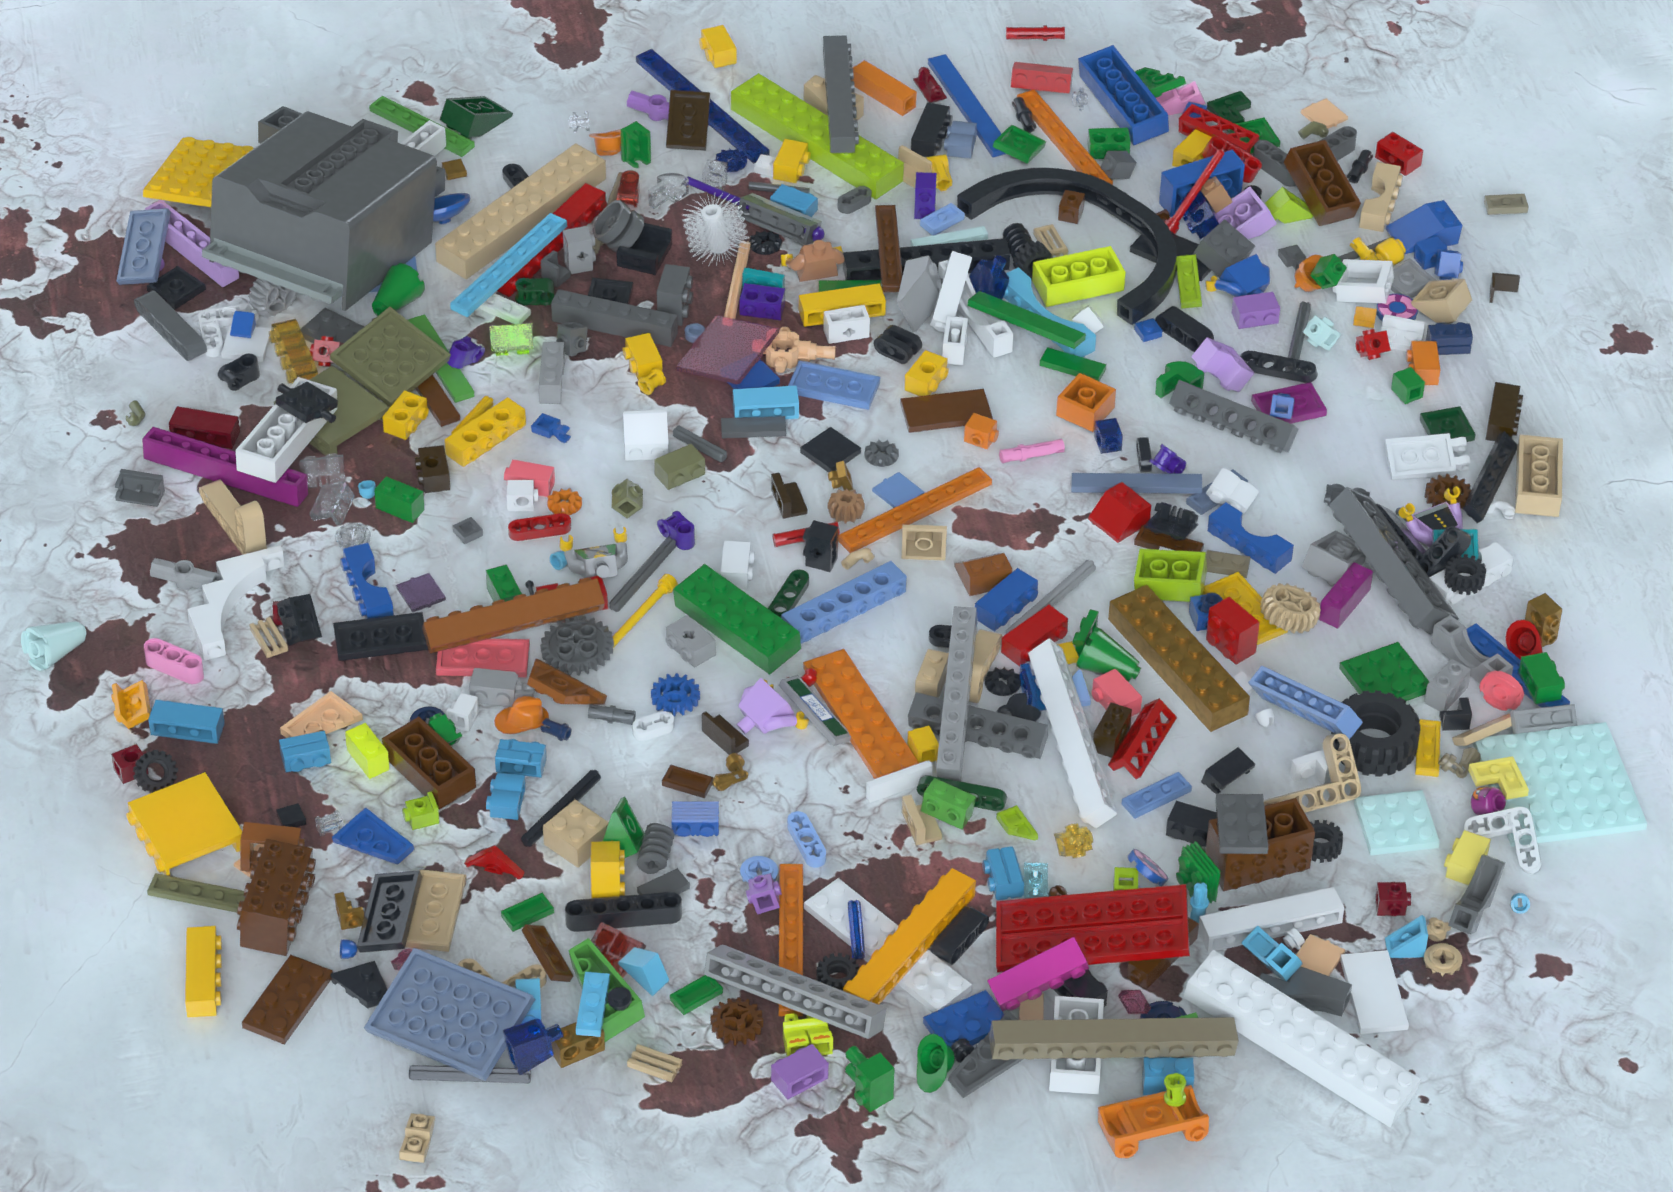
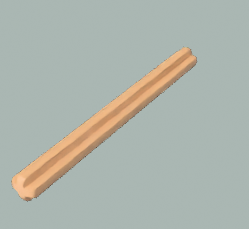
[723,240,751,329]

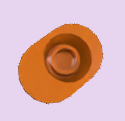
[589,129,621,156]
[1294,254,1323,292]
[494,696,549,734]

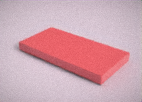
[436,639,530,677]

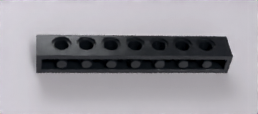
[843,238,1010,280]

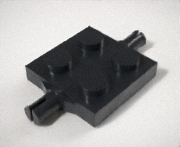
[276,382,338,423]

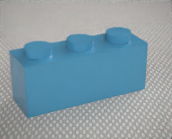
[148,700,225,744]

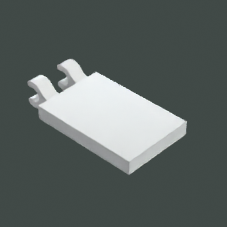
[1385,433,1470,480]

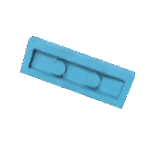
[576,972,610,1037]

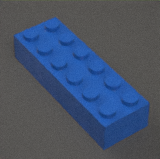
[1078,45,1169,146]

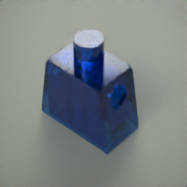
[969,255,1010,300]
[503,1019,563,1075]

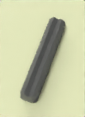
[673,425,727,462]

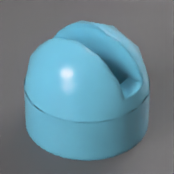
[358,480,376,499]
[550,551,568,570]
[1510,893,1530,913]

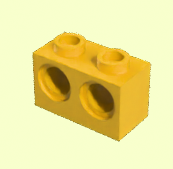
[383,390,429,440]

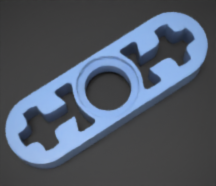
[787,811,826,868]

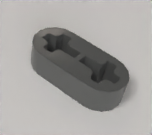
[837,186,872,214]

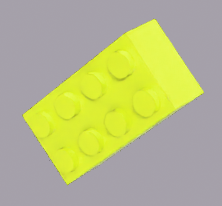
[1032,246,1126,307]

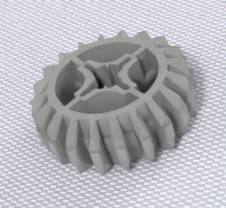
[248,278,298,318]

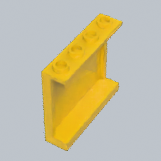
[126,772,242,876]

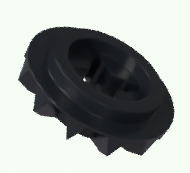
[749,230,782,255]
[985,666,1021,696]

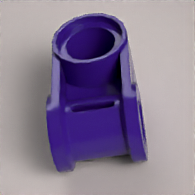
[447,336,485,369]
[1149,444,1186,474]
[657,511,695,550]

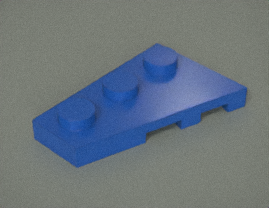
[332,808,415,865]

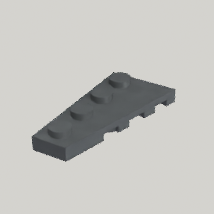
[948,1010,1023,1098]

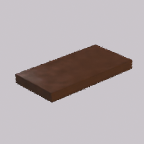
[900,388,993,433]

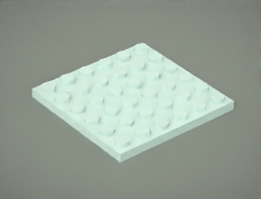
[1473,722,1647,847]

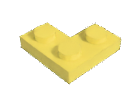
[1468,756,1529,800]

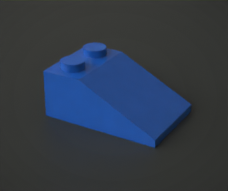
[1386,200,1463,254]

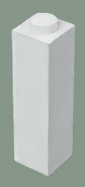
[930,251,972,332]

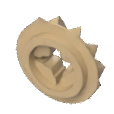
[1423,943,1462,977]

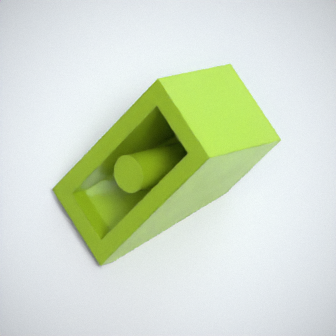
[1265,186,1314,224]

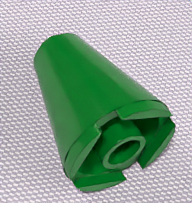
[372,263,425,316]
[1076,627,1141,682]

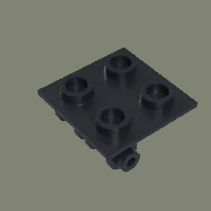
[1144,502,1199,540]

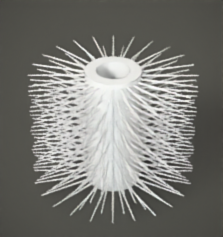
[683,193,749,266]

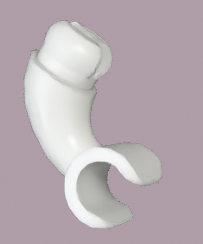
[1487,498,1515,519]

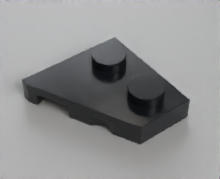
[330,961,388,1008]

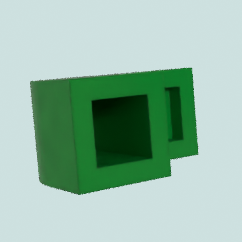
[1155,361,1205,398]

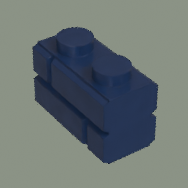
[1426,322,1473,355]

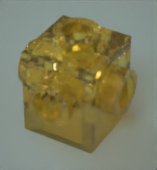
[1054,823,1093,859]

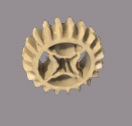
[1260,583,1321,633]

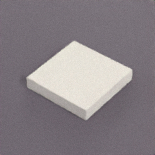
[221,325,272,362]

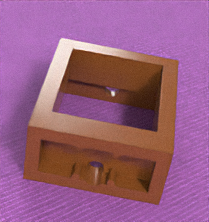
[240,822,305,872]

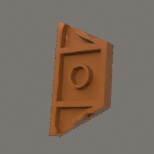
[527,659,607,704]

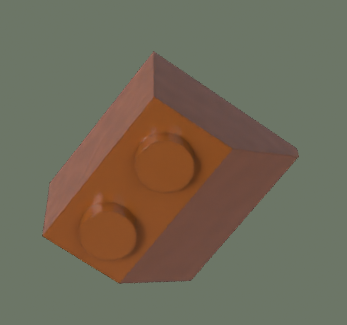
[954,553,1012,596]

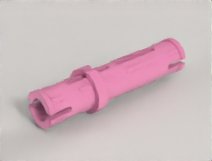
[999,439,1065,463]

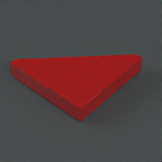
[464,845,525,880]

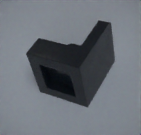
[1439,697,1472,731]

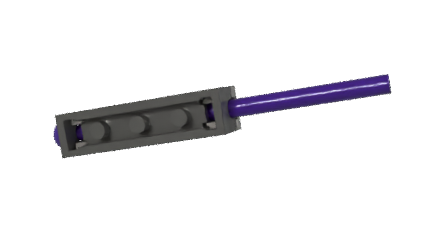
[685,176,825,245]

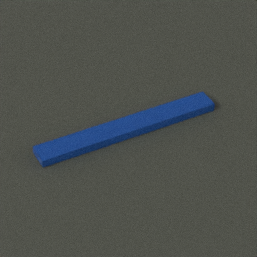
[928,54,1006,158]

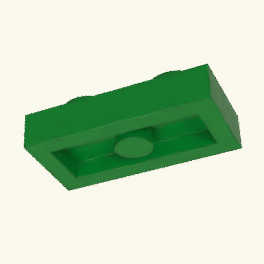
[1073,609,1099,656]

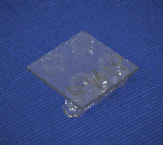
[299,453,345,488]

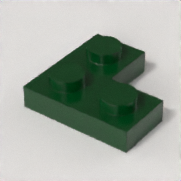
[1207,91,1251,130]

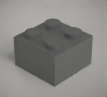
[1193,219,1255,277]
[657,264,694,326]

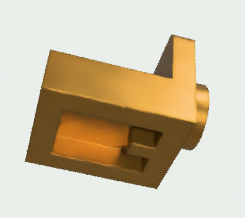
[334,892,364,930]

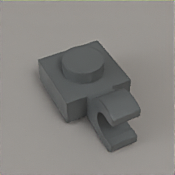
[1278,245,1306,271]

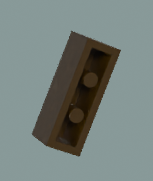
[1485,382,1523,441]

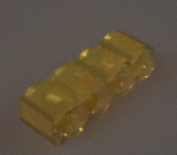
[268,319,318,384]

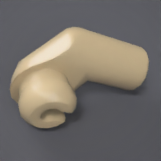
[841,548,875,570]

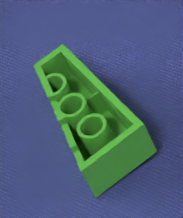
[568,938,645,1042]

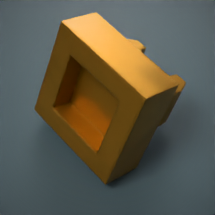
[828,461,853,491]

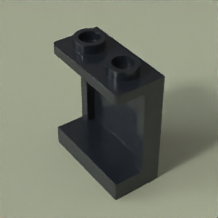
[616,223,672,275]

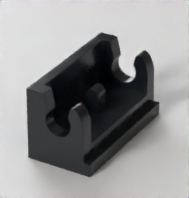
[1201,747,1256,794]

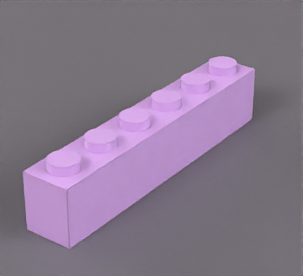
[145,200,239,287]

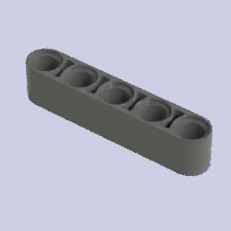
[134,290,207,361]

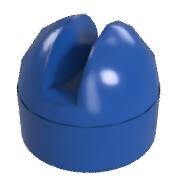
[340,939,358,959]

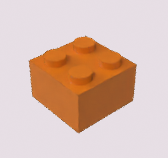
[1056,373,1116,432]

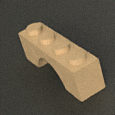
[1359,162,1403,232]

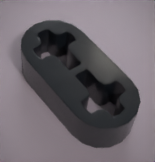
[1136,437,1152,472]

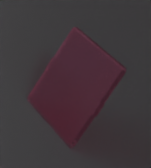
[676,315,779,384]

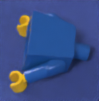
[1205,254,1270,297]

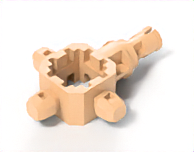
[753,327,836,373]

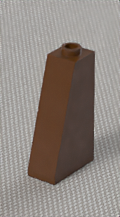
[1127,917,1199,990]

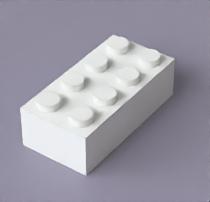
[1049,996,1104,1094]

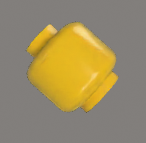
[1375,237,1406,266]

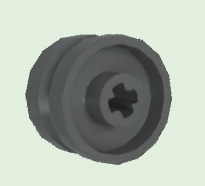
[593,200,644,253]

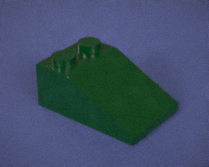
[440,96,513,139]

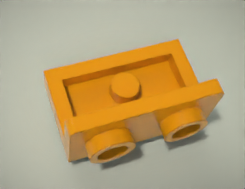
[111,680,151,729]

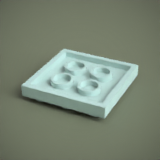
[1354,790,1440,855]

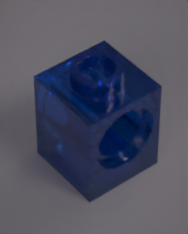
[1094,418,1123,454]

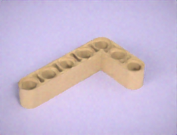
[199,479,267,555]
[1264,734,1361,813]

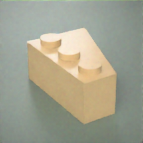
[804,75,864,120]

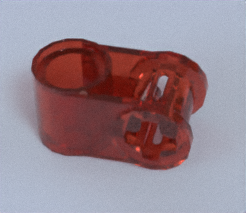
[617,170,640,208]

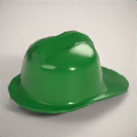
[916,1034,955,1093]

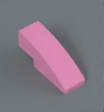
[1156,81,1206,115]

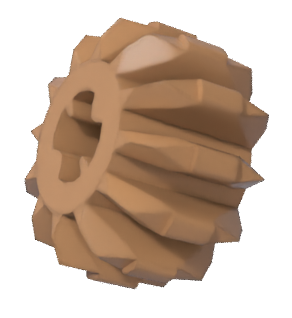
[827,488,865,524]

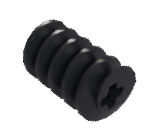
[1003,223,1032,259]

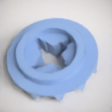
[740,856,778,882]

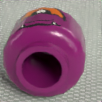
[1471,787,1506,816]

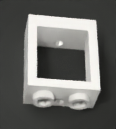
[1333,259,1394,303]

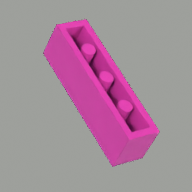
[987,937,1089,1012]

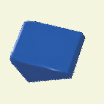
[230,311,256,338]

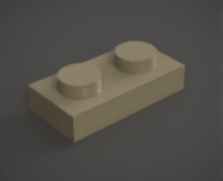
[1484,194,1529,215]
[1206,550,1250,578]

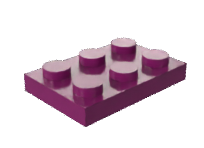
[1251,382,1327,424]

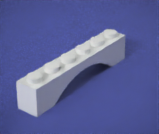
[938,260,1013,358]

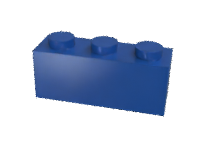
[975,568,1038,632]

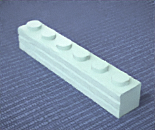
[911,226,988,246]

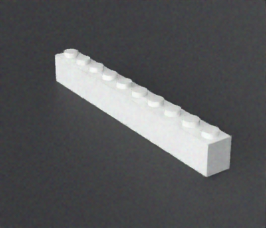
[1028,638,1118,829]

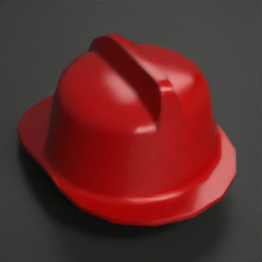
[1505,619,1543,660]

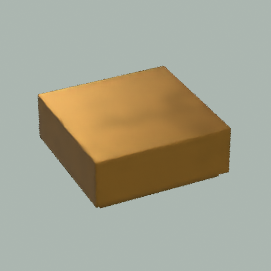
[442,158,467,180]

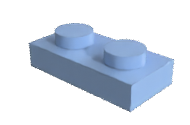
[920,203,965,235]

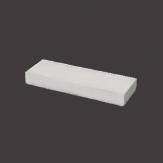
[478,293,531,326]
[866,760,933,803]

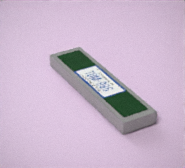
[779,675,851,746]

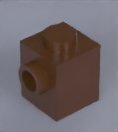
[1058,190,1085,224]

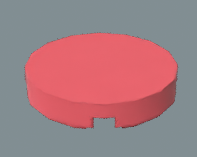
[1479,671,1524,711]

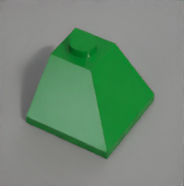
[603,796,645,858]

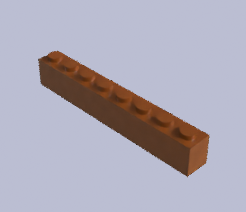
[422,578,605,654]

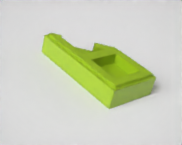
[996,805,1038,841]

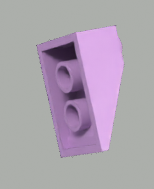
[1200,187,1277,239]

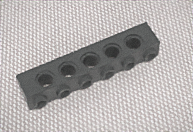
[1169,380,1299,453]
[908,692,1048,759]

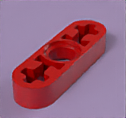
[508,513,571,541]

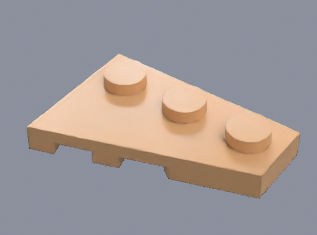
[280,691,363,738]

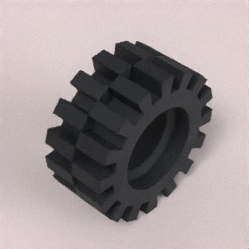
[1013,241,1053,280]
[1444,554,1486,595]
[133,750,178,793]
[1310,820,1343,863]
[816,953,860,991]

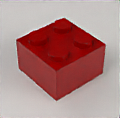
[1206,597,1260,665]

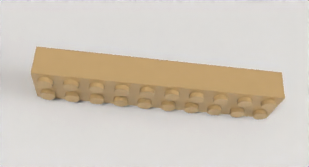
[435,143,606,280]

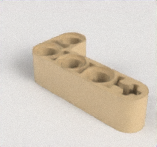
[969,629,1002,703]

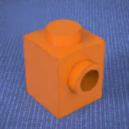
[964,413,999,449]

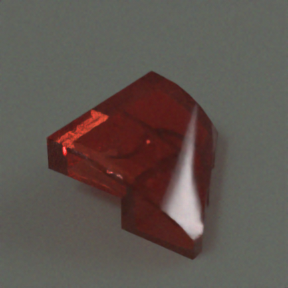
[591,922,646,978]

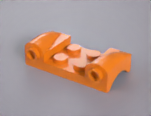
[1098,1085,1209,1158]

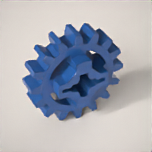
[651,673,700,716]

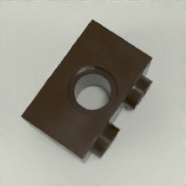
[415,445,450,493]
[1093,703,1132,758]

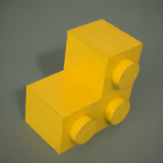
[591,841,625,898]

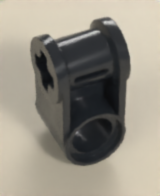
[218,353,260,391]

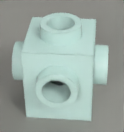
[1303,315,1341,351]

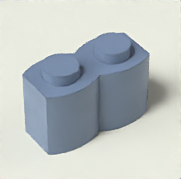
[944,121,977,158]

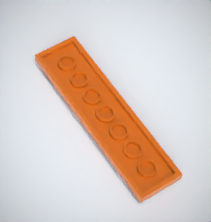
[803,649,919,779]

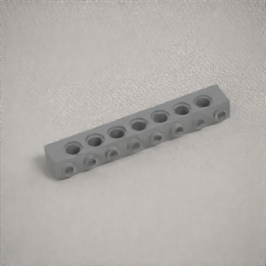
[936,606,978,781]
[704,944,887,1039]

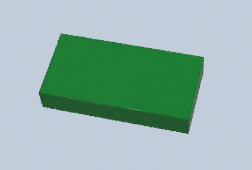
[501,892,554,932]
[670,975,723,1015]

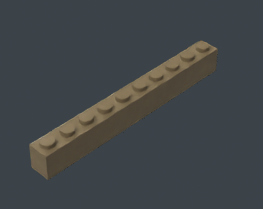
[989,1017,1239,1060]

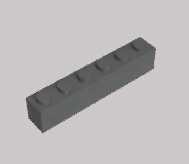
[551,289,678,347]

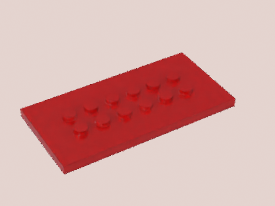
[996,884,1190,973]

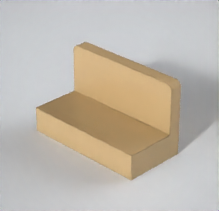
[898,145,932,188]
[902,795,942,845]

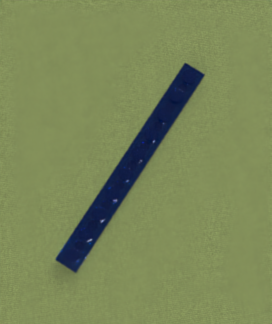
[636,49,770,164]

